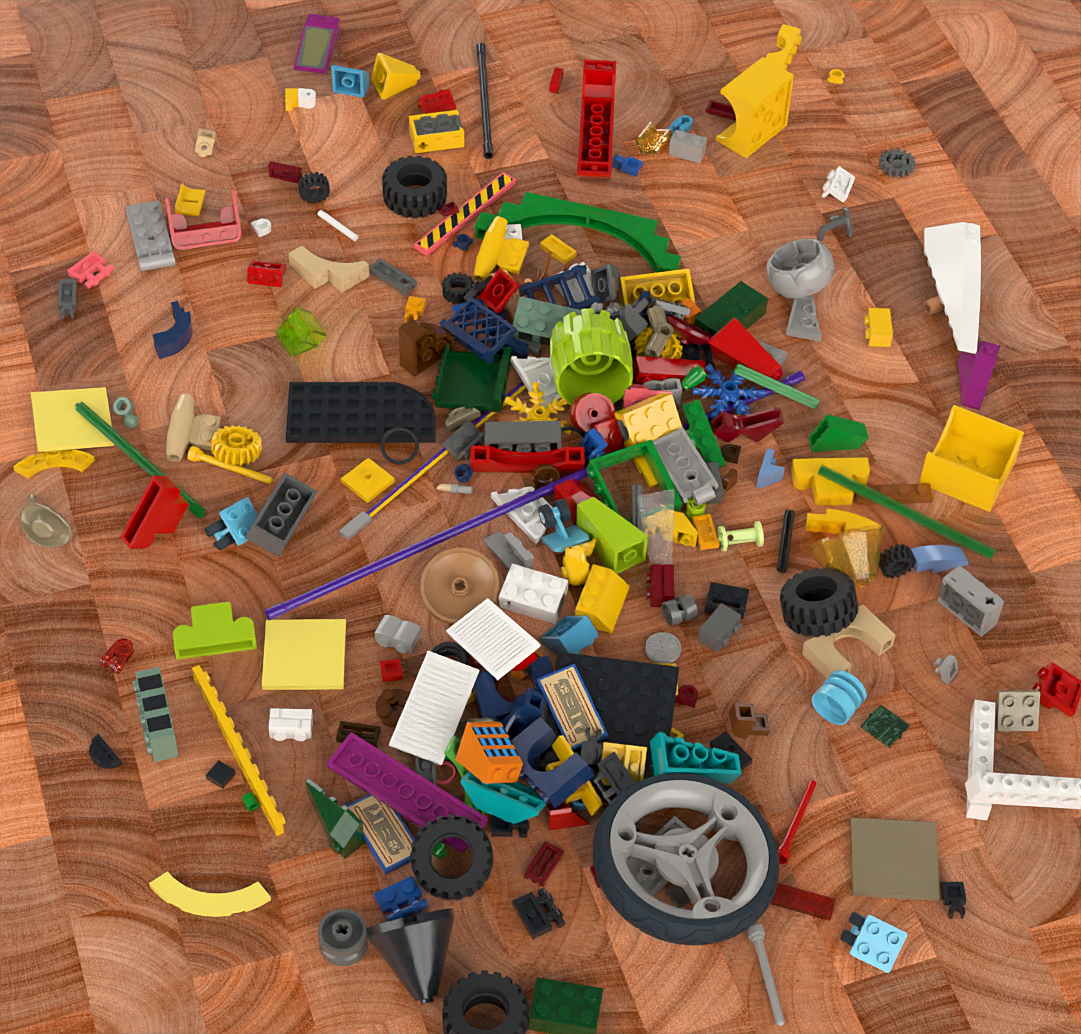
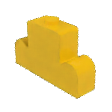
[791,457,870,506]

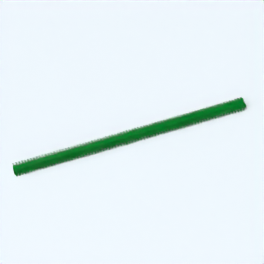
[75,401,207,519]
[818,464,995,559]

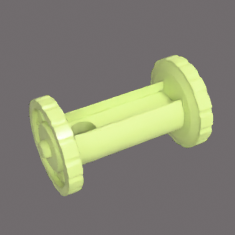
[718,521,764,552]

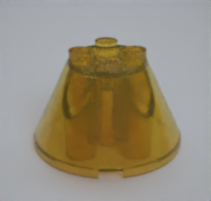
[807,525,884,588]

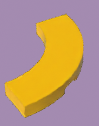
[13,449,95,479]

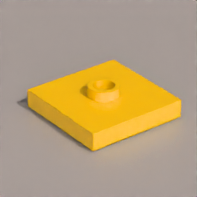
[341,458,395,503]

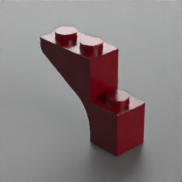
[711,407,784,443]

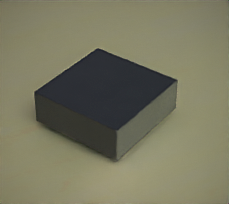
[206,760,236,789]

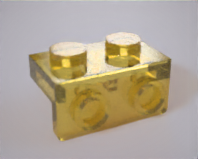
[636,122,672,155]

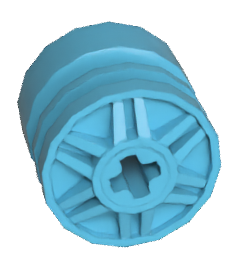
[812,670,867,725]

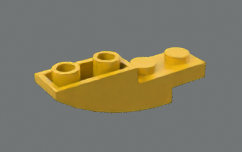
[805,509,884,543]

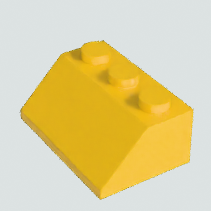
[575,564,630,633]

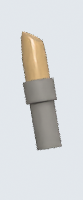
[436,484,473,494]

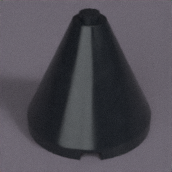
[366,908,455,1004]

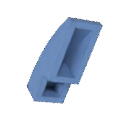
[910,545,969,573]

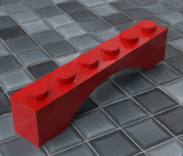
[471,446,585,473]

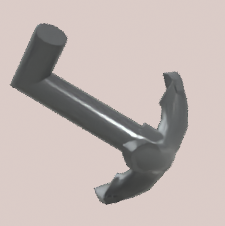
[817,207,853,241]

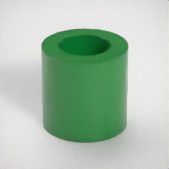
[242,792,259,811]

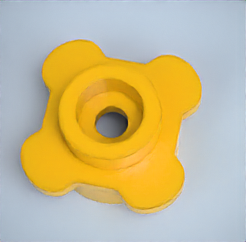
[827,69,845,84]

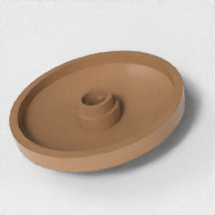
[420,548,500,625]

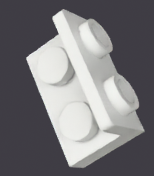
[822,166,855,202]

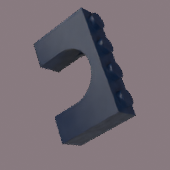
[472,655,554,722]
[511,717,594,808]

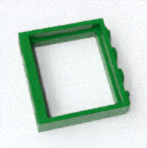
[587,440,683,524]

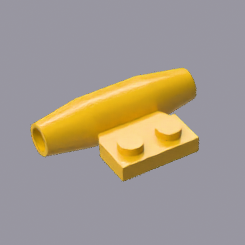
[473,217,529,282]

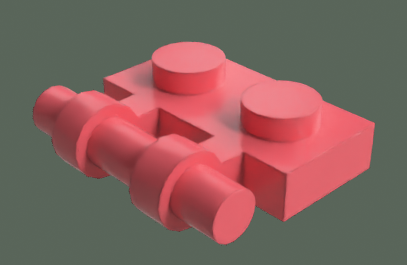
[67,252,114,289]

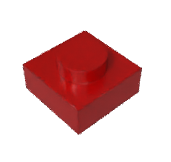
[380,659,403,682]

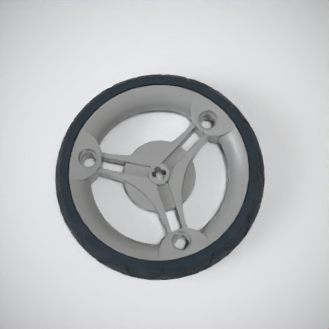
[593,773,779,946]

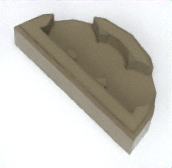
[445,407,481,431]

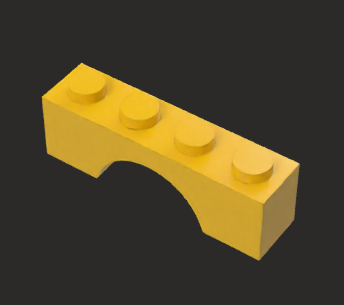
[765,24,802,71]

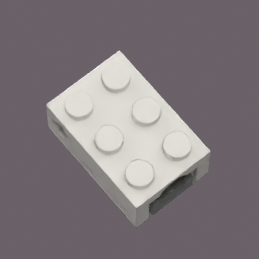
[499,564,568,624]

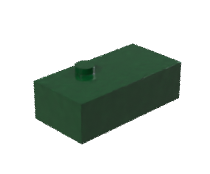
[695,281,768,336]

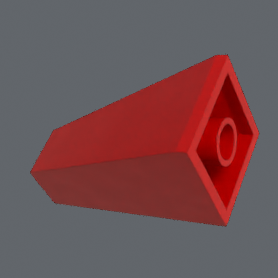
[708,318,783,381]

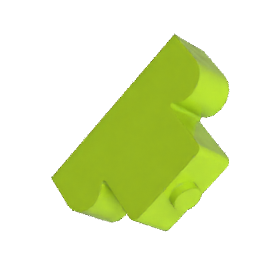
[173,602,257,660]

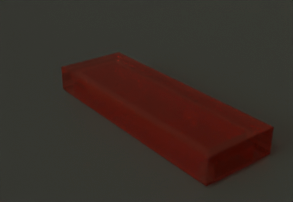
[770,883,836,921]

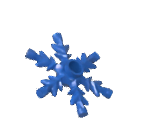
[692,364,765,419]

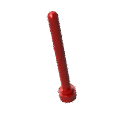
[777,780,816,864]

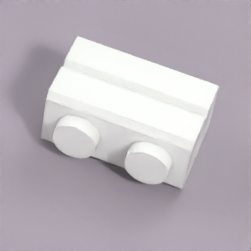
[269,708,313,741]

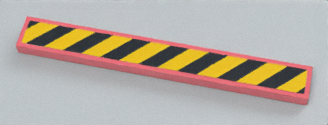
[414,172,516,256]

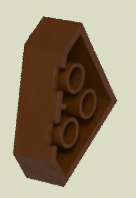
[399,319,455,377]

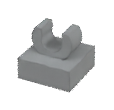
[934,655,959,684]

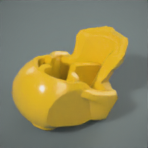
[561,538,597,586]

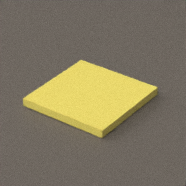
[31,387,114,452]
[262,619,346,690]

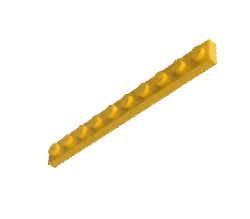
[192,665,286,836]

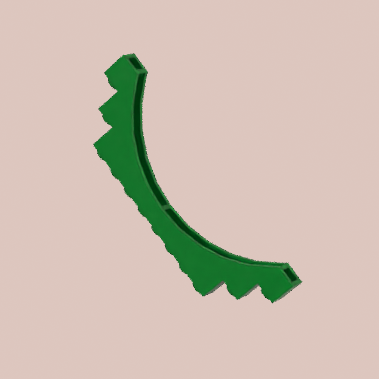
[475,192,681,273]

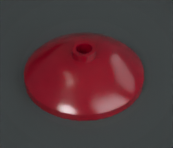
[666,314,713,345]

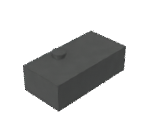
[485,421,562,453]
[246,472,318,557]

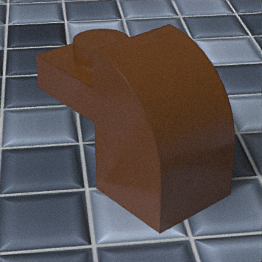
[729,702,770,739]

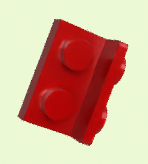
[417,89,457,114]
[247,260,287,287]

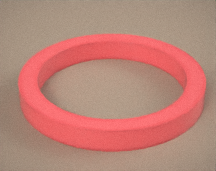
[436,761,456,784]

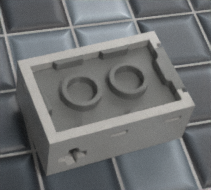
[937,566,1004,637]

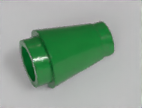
[681,365,708,392]

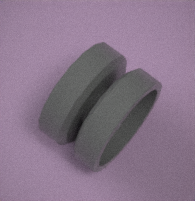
[318,909,368,967]

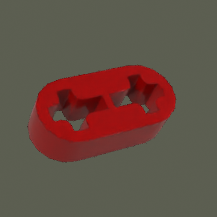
[549,67,564,94]

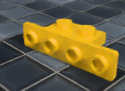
[545,735,603,816]

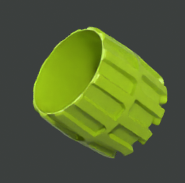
[550,308,633,405]

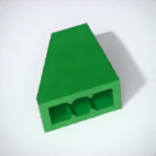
[808,414,868,452]

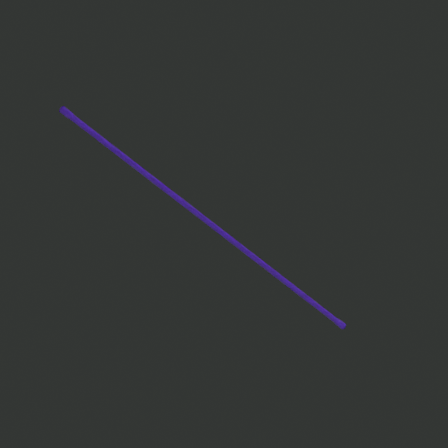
[265,371,805,621]

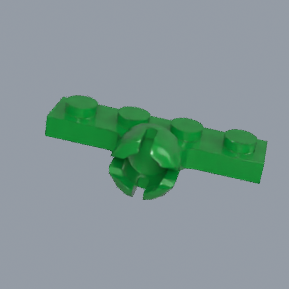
[682,400,726,469]

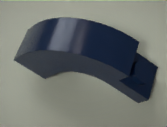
[153,301,193,359]

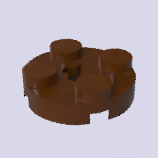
[376,689,410,728]

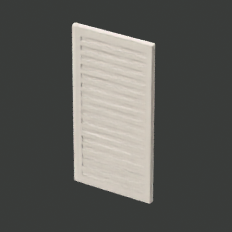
[446,598,541,680]
[389,651,480,765]

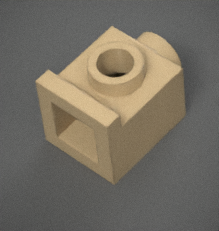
[195,128,216,157]

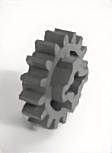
[879,148,916,179]

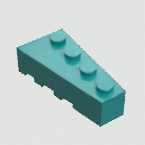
[650,732,741,784]

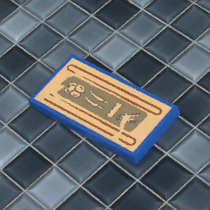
[537,664,608,751]
[346,795,415,875]

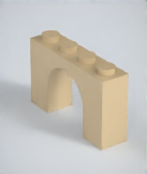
[802,604,896,679]

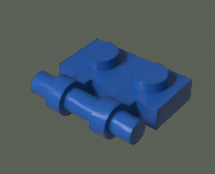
[373,876,429,922]

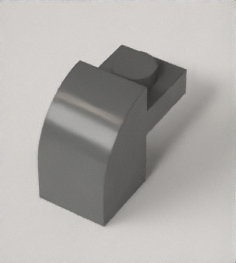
[618,298,649,341]

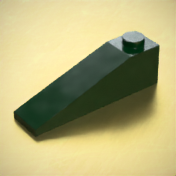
[305,779,364,859]

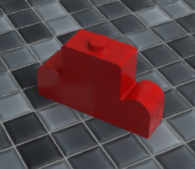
[120,475,189,549]

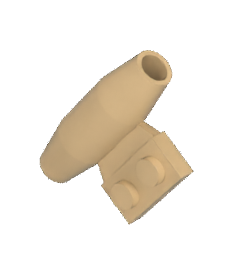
[166,394,221,463]

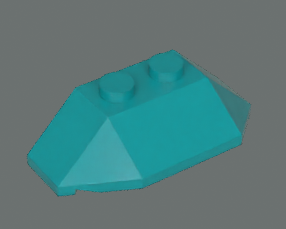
[461,771,546,824]

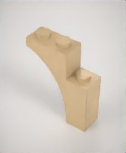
[288,245,369,293]

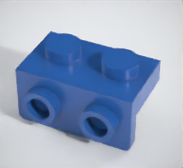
[579,428,608,468]

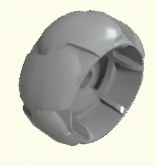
[766,238,835,299]

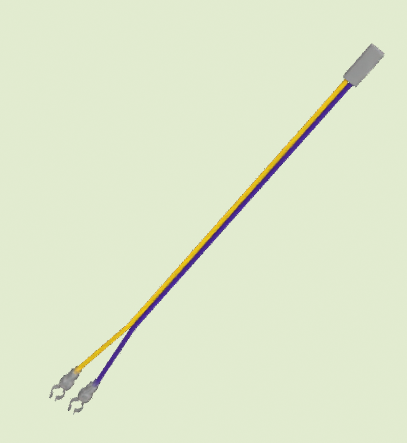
[339,305,608,541]

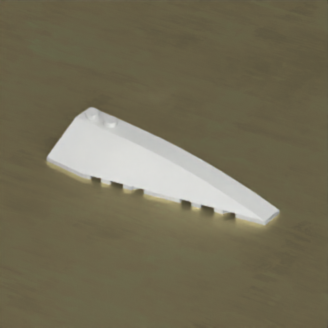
[924,222,981,354]

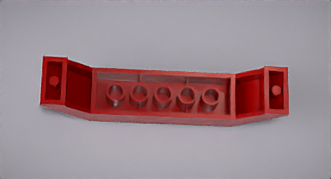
[577,59,617,181]

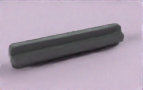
[632,484,643,532]

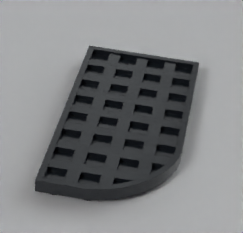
[286,382,436,443]

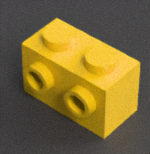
[864,308,893,347]

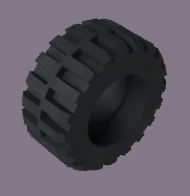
[382,155,447,218]
[780,567,859,637]
[410,815,494,901]
[442,971,529,1034]

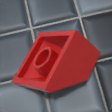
[478,268,522,313]
[554,478,602,525]

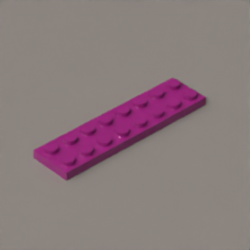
[326,732,488,854]

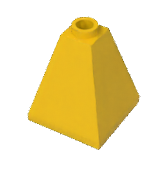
[371,53,420,100]

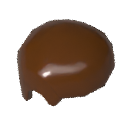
[531,464,560,490]

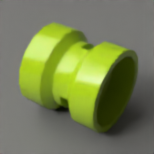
[686,497,706,521]

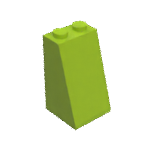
[576,497,648,574]

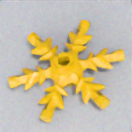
[504,382,572,435]

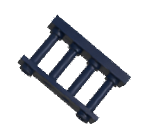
[519,264,601,310]

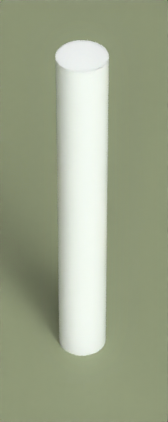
[318,210,358,241]

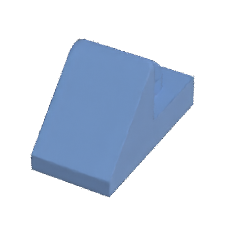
[756,448,784,489]

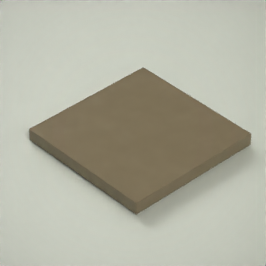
[850,817,940,901]

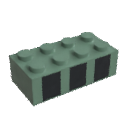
[513,296,581,346]
[133,667,179,762]

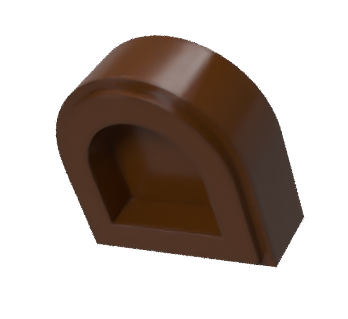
[722,468,738,491]

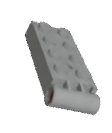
[125,200,175,272]

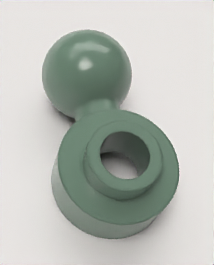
[113,397,139,428]

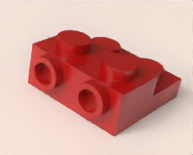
[1032,662,1081,717]

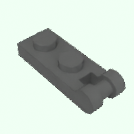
[369,259,417,296]

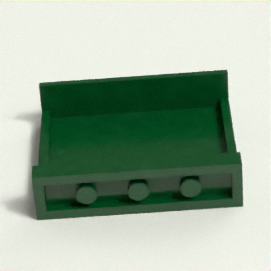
[432,343,512,412]

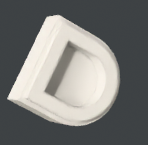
[251,219,271,237]

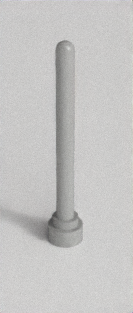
[746,924,785,1026]

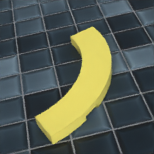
[149,871,271,917]

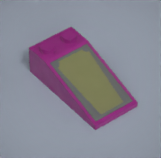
[294,14,341,74]

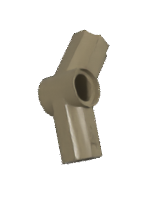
[644,305,673,357]

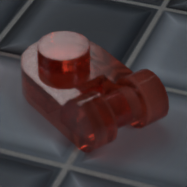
[100,638,134,674]

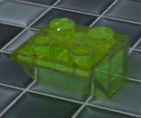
[275,306,327,357]

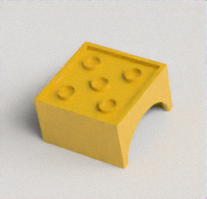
[715,57,794,158]
[919,405,1024,512]

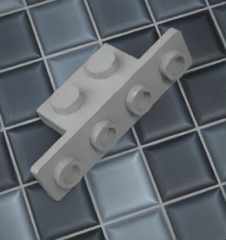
[484,531,534,571]

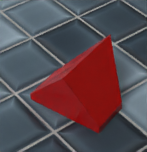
[545,802,591,831]

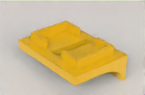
[175,183,206,216]

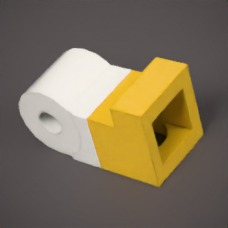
[285,88,316,111]

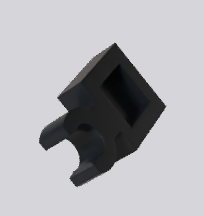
[579,727,603,765]
[941,882,966,919]

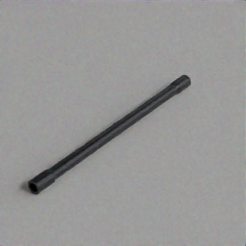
[476,42,494,159]

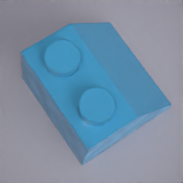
[331,65,370,98]
[539,616,599,655]

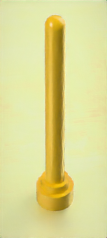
[187,446,273,484]

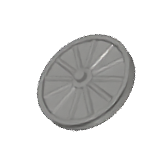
[645,632,681,663]

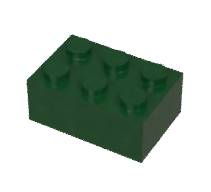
[528,977,603,1034]

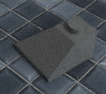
[591,264,620,304]

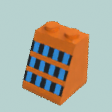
[455,722,523,784]

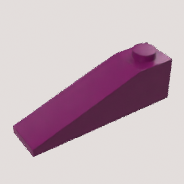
[958,341,1000,411]

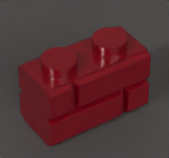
[646,564,675,607]

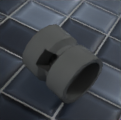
[662,594,698,626]

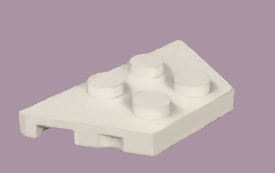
[510,356,561,408]
[491,486,553,544]

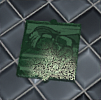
[860,705,910,748]

